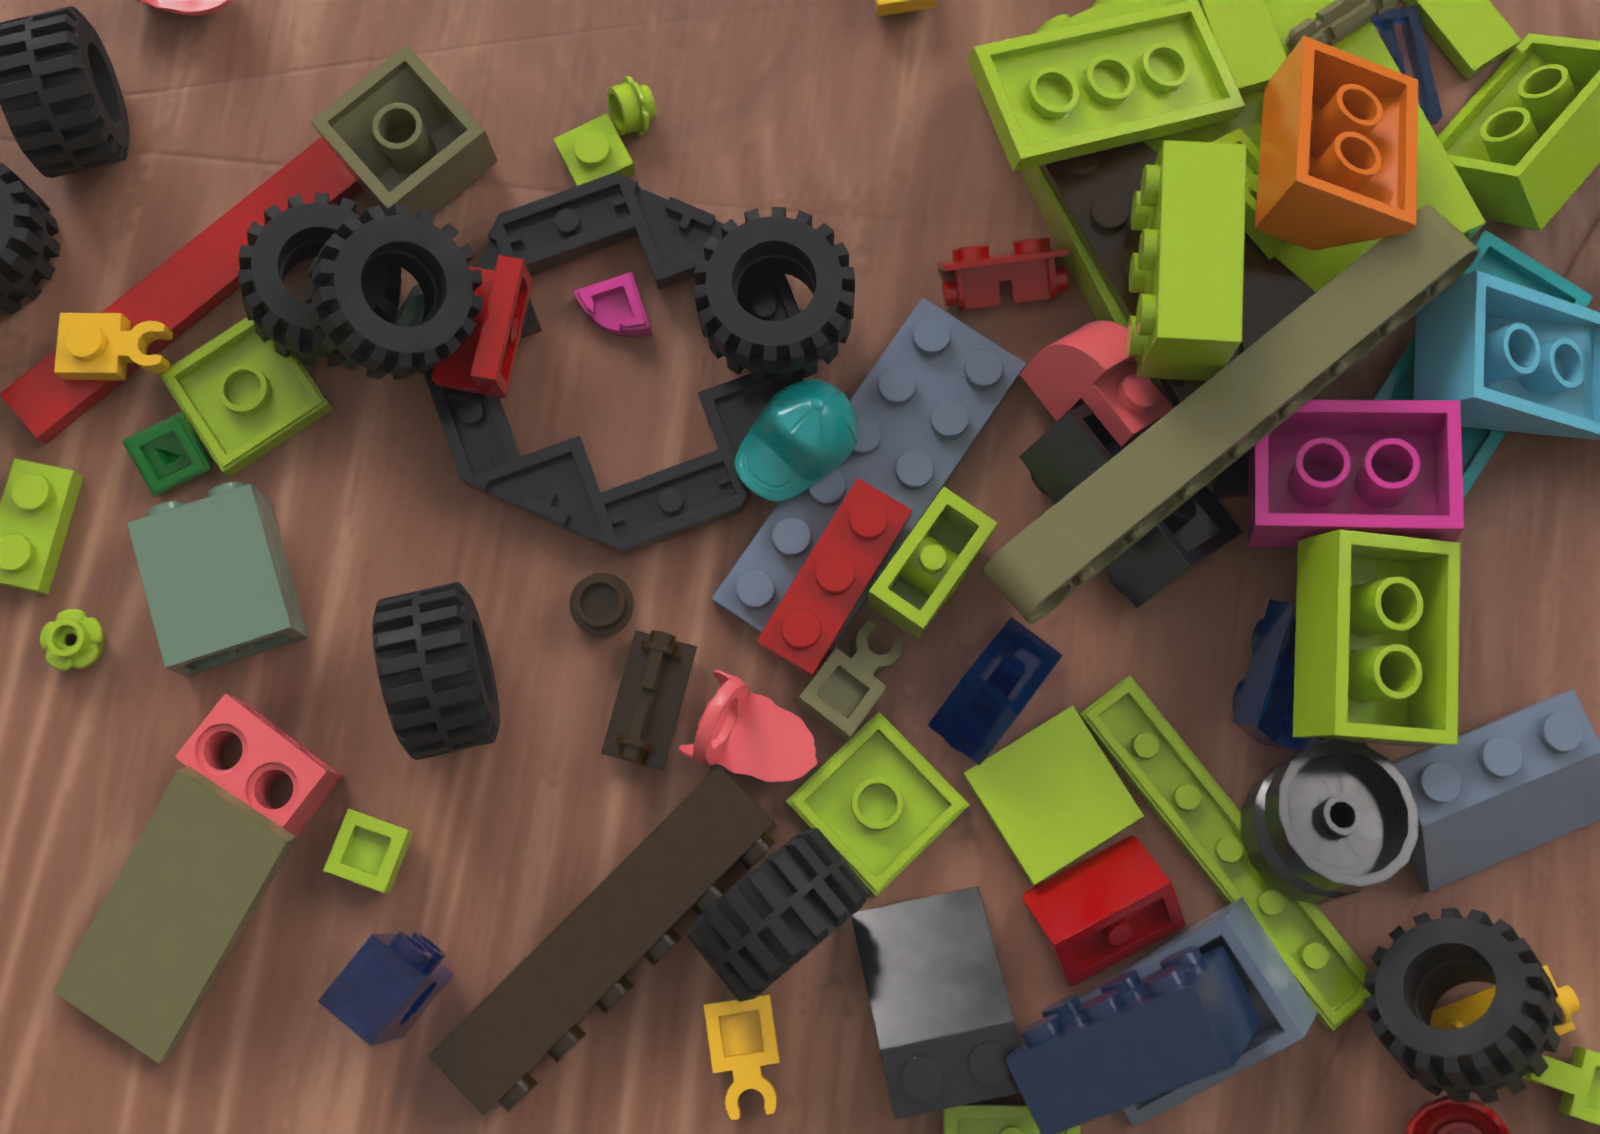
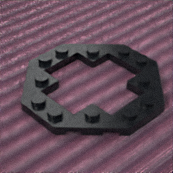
[423,173,805,556]

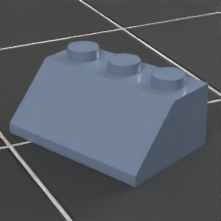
[1391,689,1600,892]

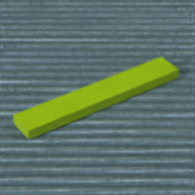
[1079,675,1372,1031]

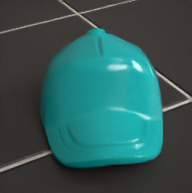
[734,379,859,502]

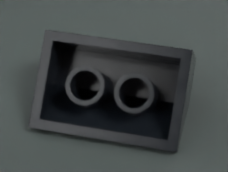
[1019,404,1243,609]

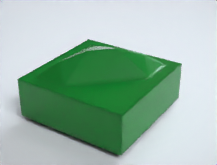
[122,411,214,497]

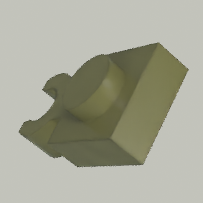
[794,620,903,741]

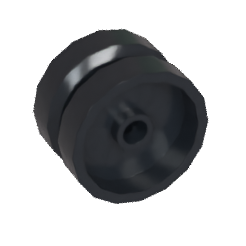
[1241,739,1418,904]

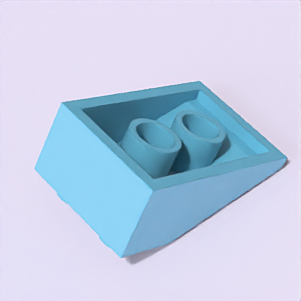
[1413,271,1600,440]

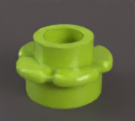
[606,76,657,136]
[40,609,105,671]

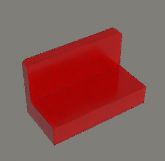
[432,255,533,398]
[1022,836,1186,987]

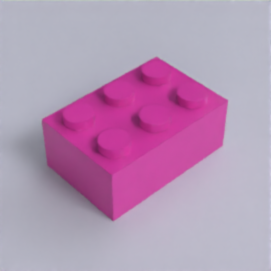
[1248,400,1464,547]

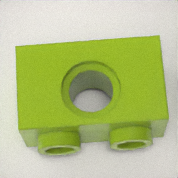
[867,486,998,641]

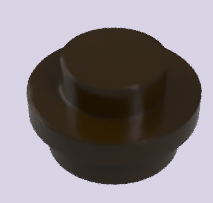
[570,573,634,637]

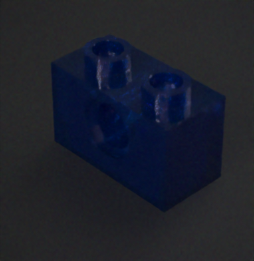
[318,931,453,1046]

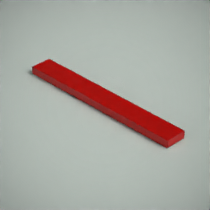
[0,137,362,444]

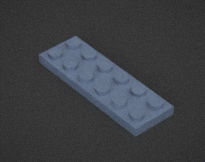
[712,297,1026,669]

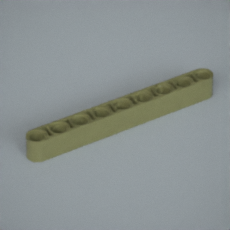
[983,205,1480,624]

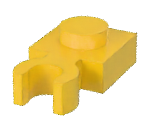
[54,313,173,380]
[704,994,780,1120]

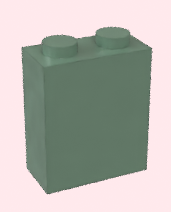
[127,482,309,677]

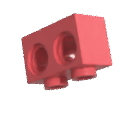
[175,694,344,837]

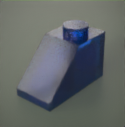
[927,617,1063,766]

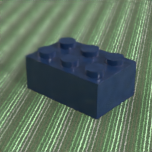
[1005,945,1262,1134]

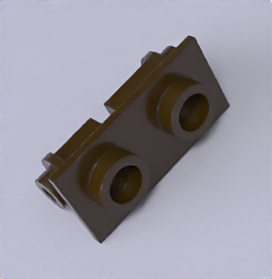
[601,630,697,770]

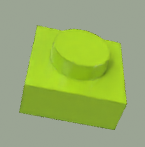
[553,113,636,186]
[323,808,414,894]

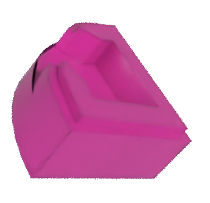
[573,272,652,337]

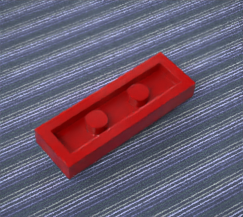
[756,478,913,678]

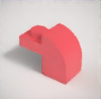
[1019,320,1173,447]

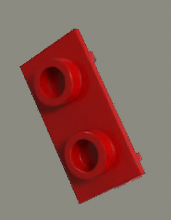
[937,237,1069,311]

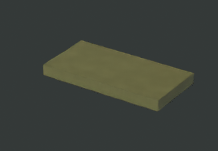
[53,766,297,1064]

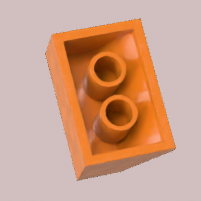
[1254,36,1418,251]

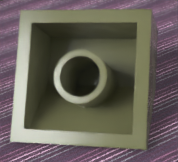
[310,44,498,217]

